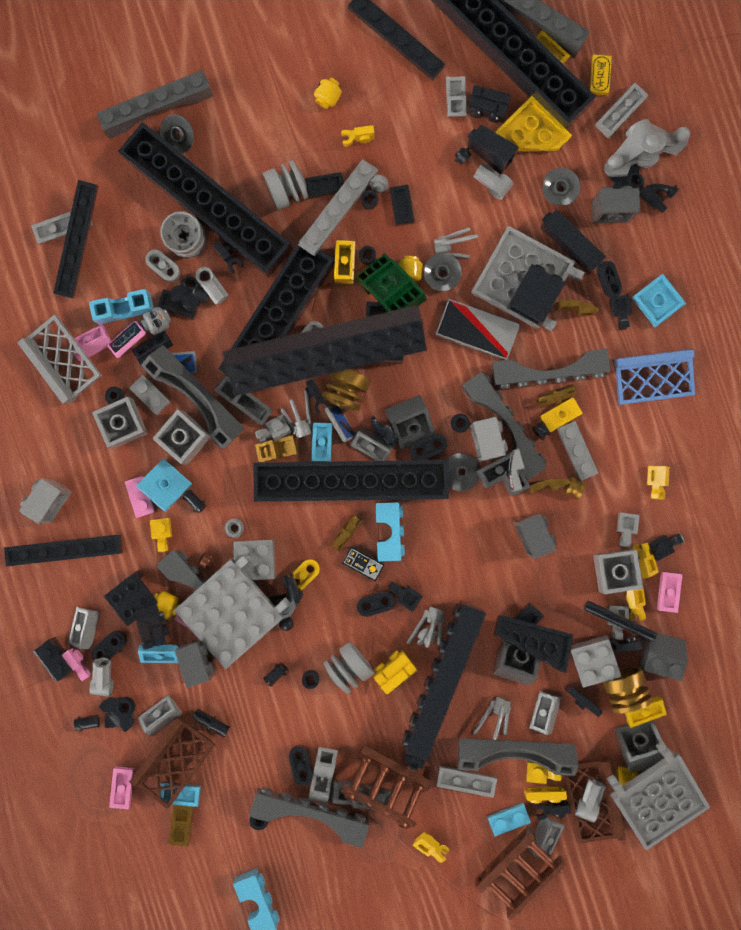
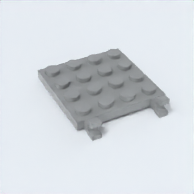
[471,226,585,331]
[174,554,291,669]
[607,741,710,851]

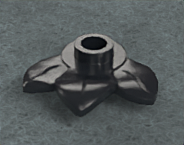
[609,164,644,191]
[170,277,209,312]
[371,416,399,448]
[99,697,136,732]

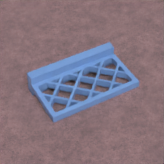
[613,349,695,405]

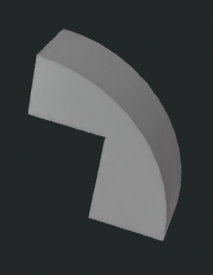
[308,747,338,804]

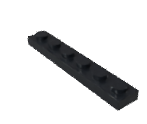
[348,0,445,81]
[53,180,99,299]
[4,534,123,566]

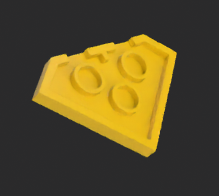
[495,96,572,151]

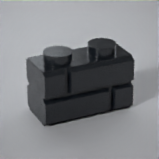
[467,85,511,123]
[134,605,168,650]
[33,637,73,683]

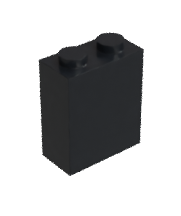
[507,264,566,326]

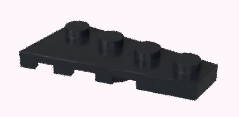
[494,615,573,673]

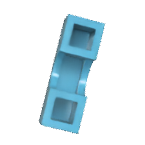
[89,289,154,325]
[376,502,405,562]
[233,868,280,930]

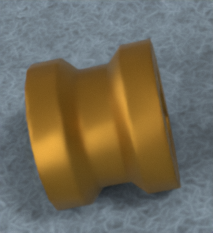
[564,476,586,500]

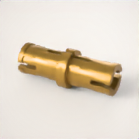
[536,384,577,409]
[330,514,362,552]

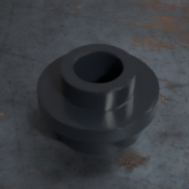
[454,147,471,165]
[105,386,125,404]
[451,414,470,433]

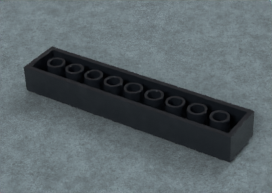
[431,0,596,130]
[118,122,292,278]
[223,305,427,396]
[253,460,449,502]

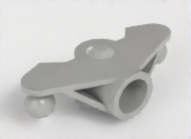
[604,119,690,177]

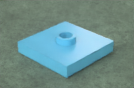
[632,274,686,328]
[136,458,192,512]

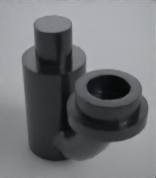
[639,183,679,213]

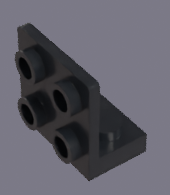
[104,570,158,626]

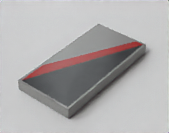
[436,299,520,360]

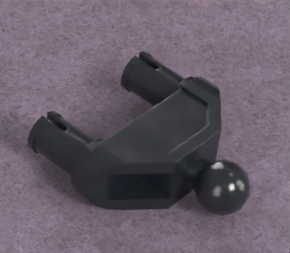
[255,573,304,631]

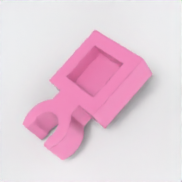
[62,648,92,681]

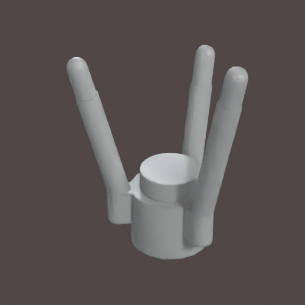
[434,228,478,259]
[280,390,313,438]
[407,606,445,647]
[473,697,511,740]

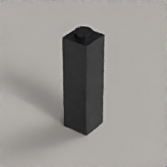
[540,209,606,274]

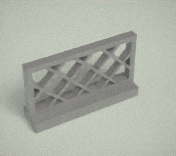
[17,315,102,404]

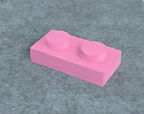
[125,476,156,518]
[657,572,682,613]
[109,766,135,809]

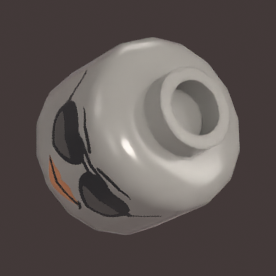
[141,307,171,335]

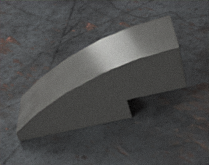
[213,374,273,425]
[329,779,392,809]

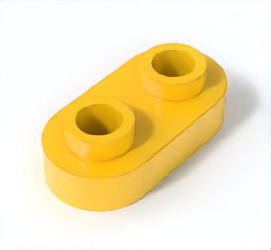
[289,559,320,590]

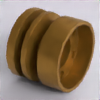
[322,369,371,411]
[603,667,653,714]

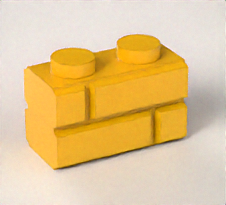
[334,240,355,284]
[373,650,418,695]

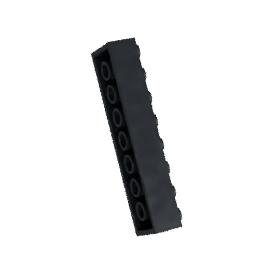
[218,238,335,375]
[402,601,486,762]

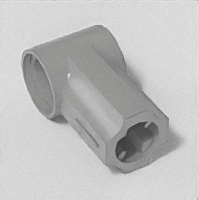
[473,162,514,200]
[196,267,229,306]
[89,657,114,697]
[575,779,605,823]

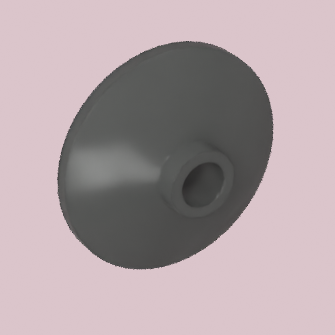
[160,114,194,154]
[542,168,580,206]
[424,253,462,291]
[447,453,480,491]

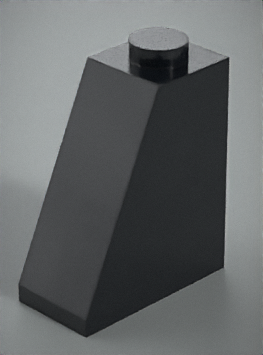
[467,125,519,174]

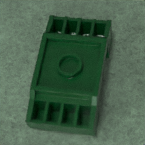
[355,253,427,312]

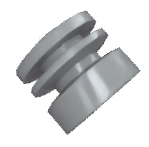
[262,160,308,211]
[160,212,207,258]
[323,641,374,695]

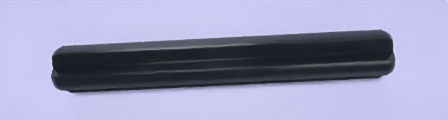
[583,601,657,642]

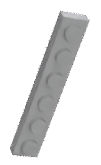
[299,159,378,256]

